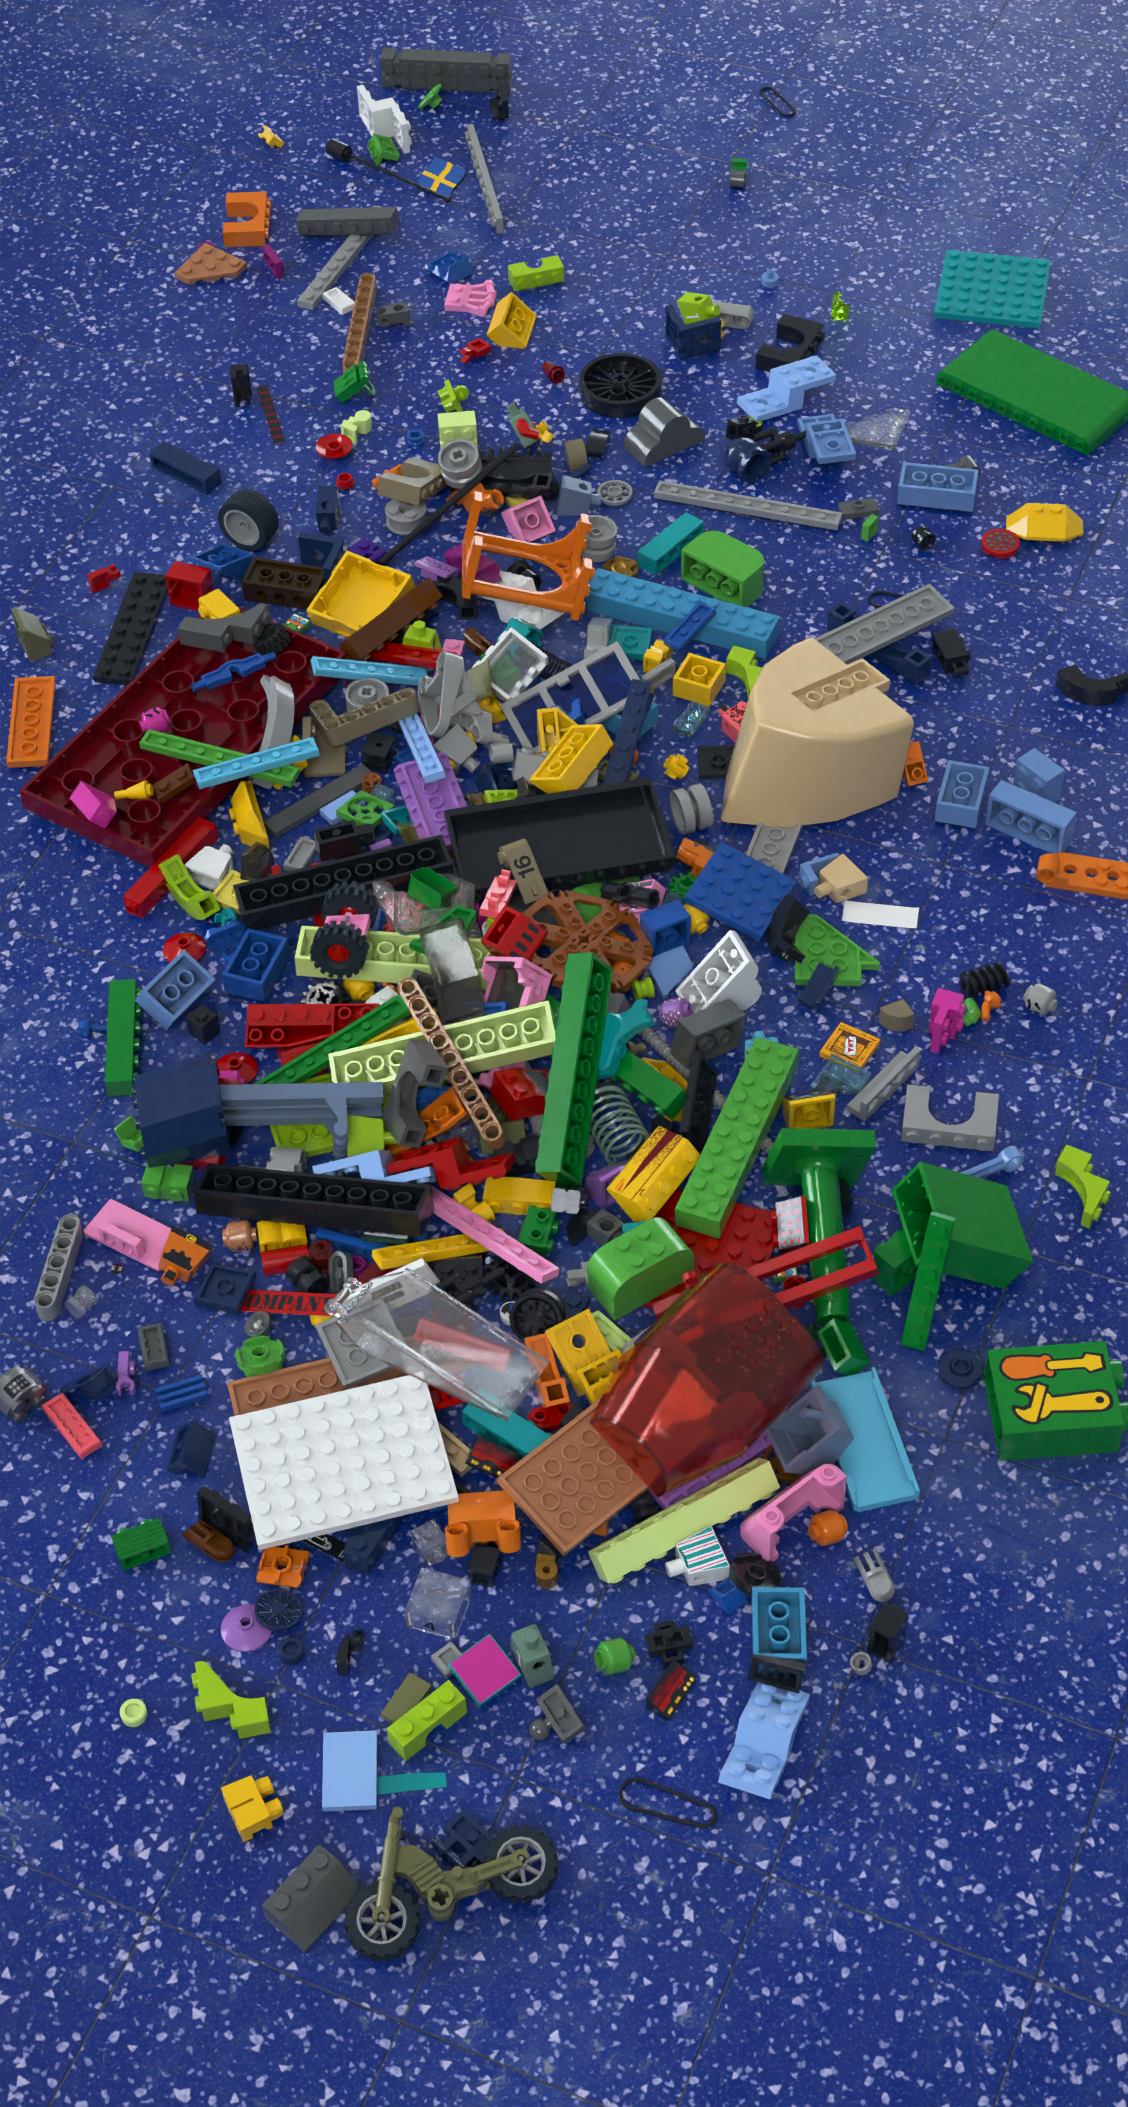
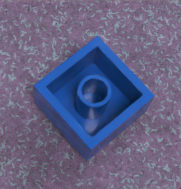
[640,899,691,957]

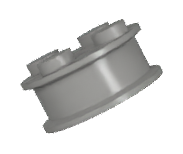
[385,499,427,535]

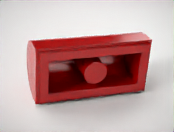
[260,1244,310,1276]

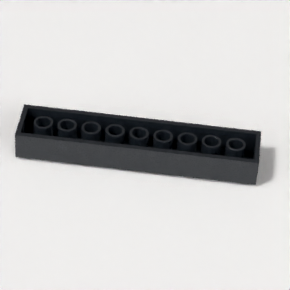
[233,834,455,932]
[193,1163,434,1237]

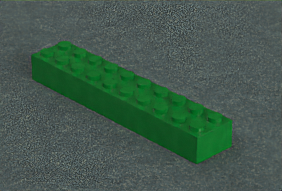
[535,952,613,1186]

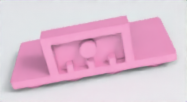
[84,1199,171,1271]

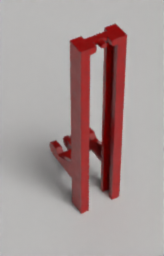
[652,1226,879,1347]

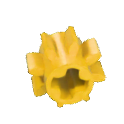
[663,754,689,780]

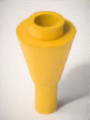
[114,780,154,800]

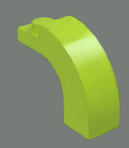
[158,854,221,920]

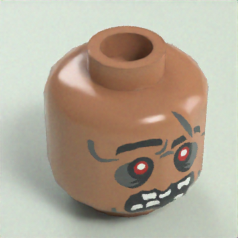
[222,1220,258,1252]

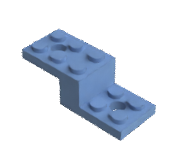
[797,414,856,464]

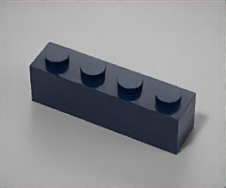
[149,441,221,495]

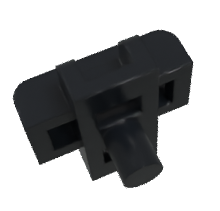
[645,1620,693,1667]

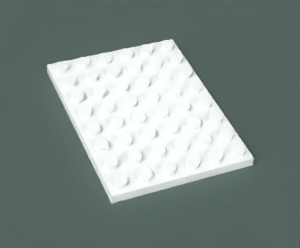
[229,1372,459,1550]

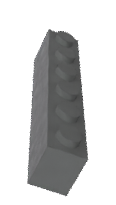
[295,207,400,236]

